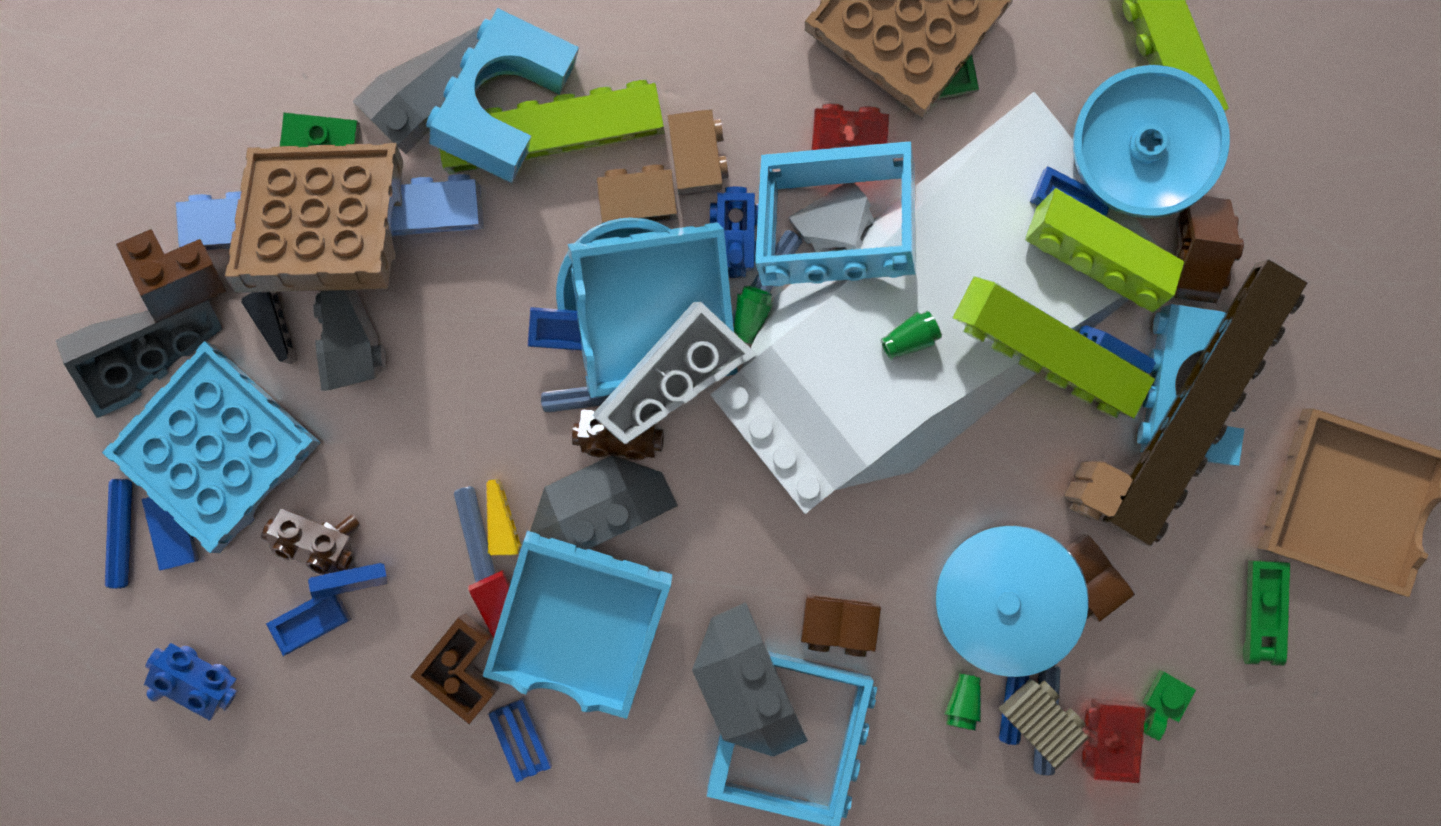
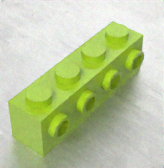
[1025,188,1184,313]

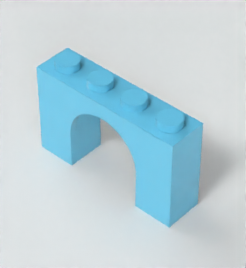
[426,8,579,183]
[1137,304,1244,466]

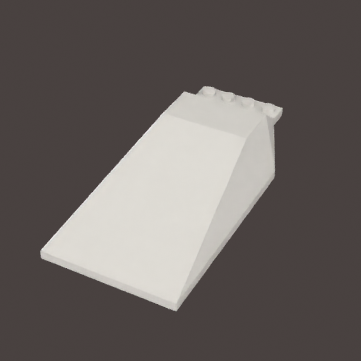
[710,92,1158,514]

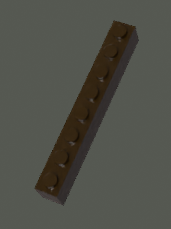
[1102,259,1308,546]

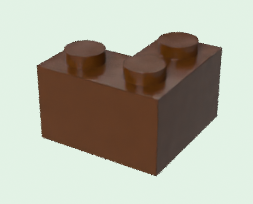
[1173,196,1244,304]
[116,229,227,323]
[410,613,499,724]

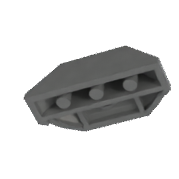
[530,455,678,550]
[692,602,808,757]

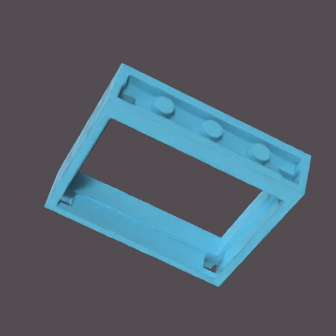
[755,141,916,286]
[707,651,877,826]

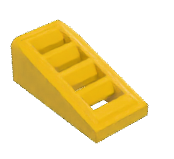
[486,479,522,555]

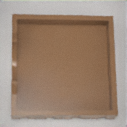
[805,0,1013,118]
[225,143,403,293]
[1257,408,1441,597]

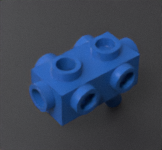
[710,186,759,278]
[143,643,238,721]

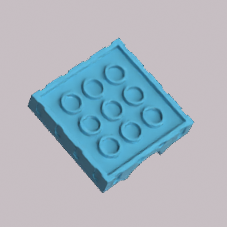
[568,222,738,398]
[102,341,321,553]
[482,531,672,719]

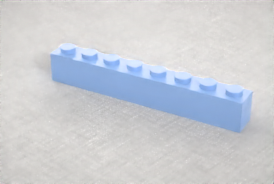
[176,174,484,250]

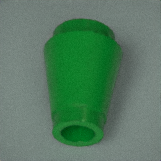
[734,286,773,344]
[880,311,942,360]
[944,674,981,731]

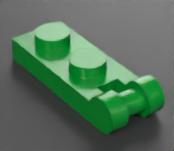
[1243,560,1290,666]

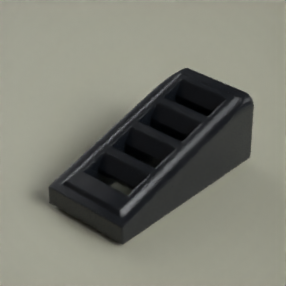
[241,292,297,364]

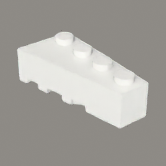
[592,302,757,444]

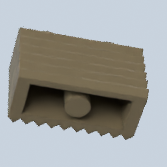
[999,678,1089,769]

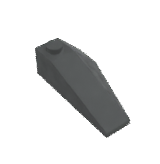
[353,25,481,154]
[313,290,386,391]
[56,300,222,418]

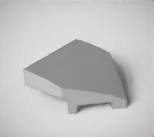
[788,183,874,252]

